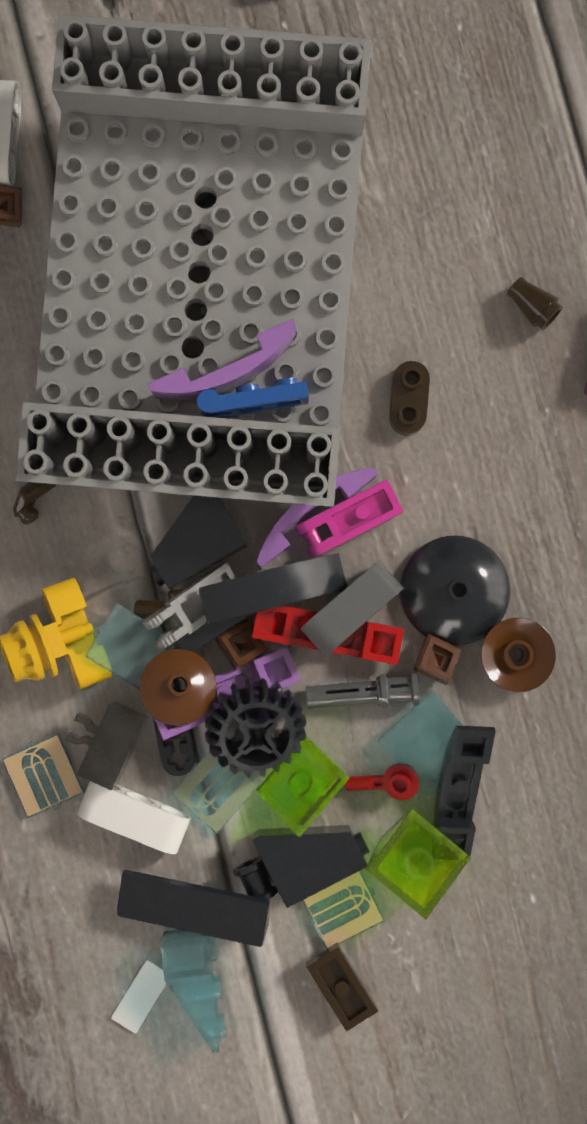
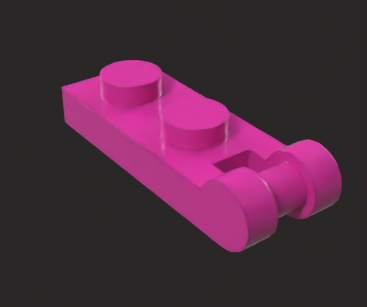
[295,479,404,559]

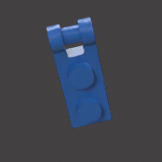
[197,378,309,418]

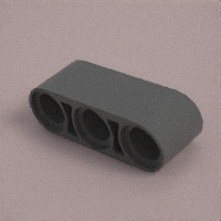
[301,561,404,657]

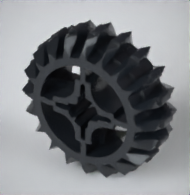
[205,677,307,779]

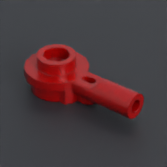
[345,763,420,800]

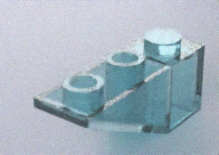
[160,929,227,1053]

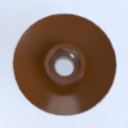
[481,618,556,692]
[139,649,216,726]

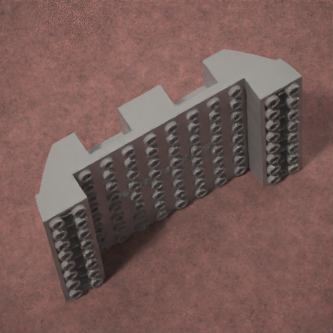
[15,14,372,507]

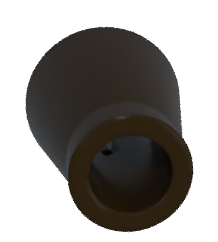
[507,277,563,330]

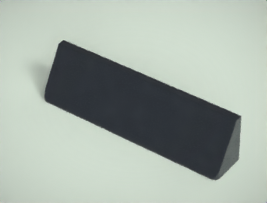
[117,869,270,947]

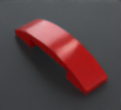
[251,605,404,665]

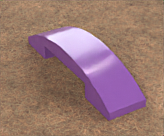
[148,319,296,401]
[257,468,378,569]
[154,647,301,740]

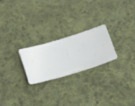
[111,960,171,1033]

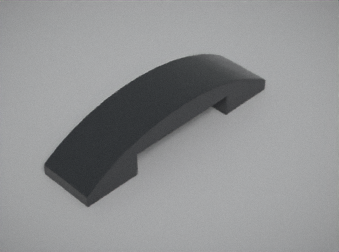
[198,553,347,625]
[432,725,496,859]

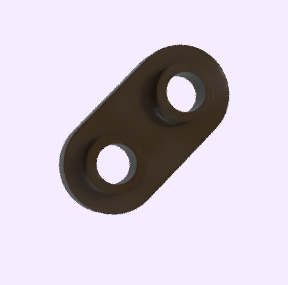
[389,361,430,436]

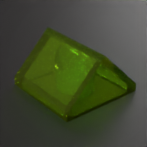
[256,736,350,837]
[365,809,471,920]

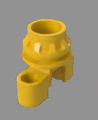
[0,577,112,690]

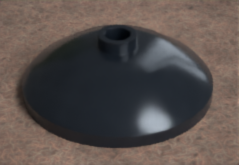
[400,535,510,646]

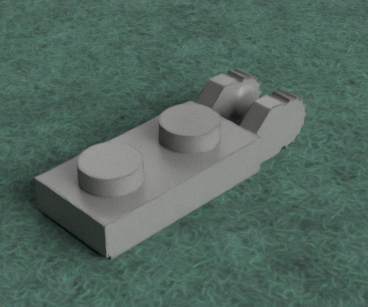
[143,562,237,650]

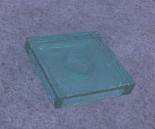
[378,691,464,797]

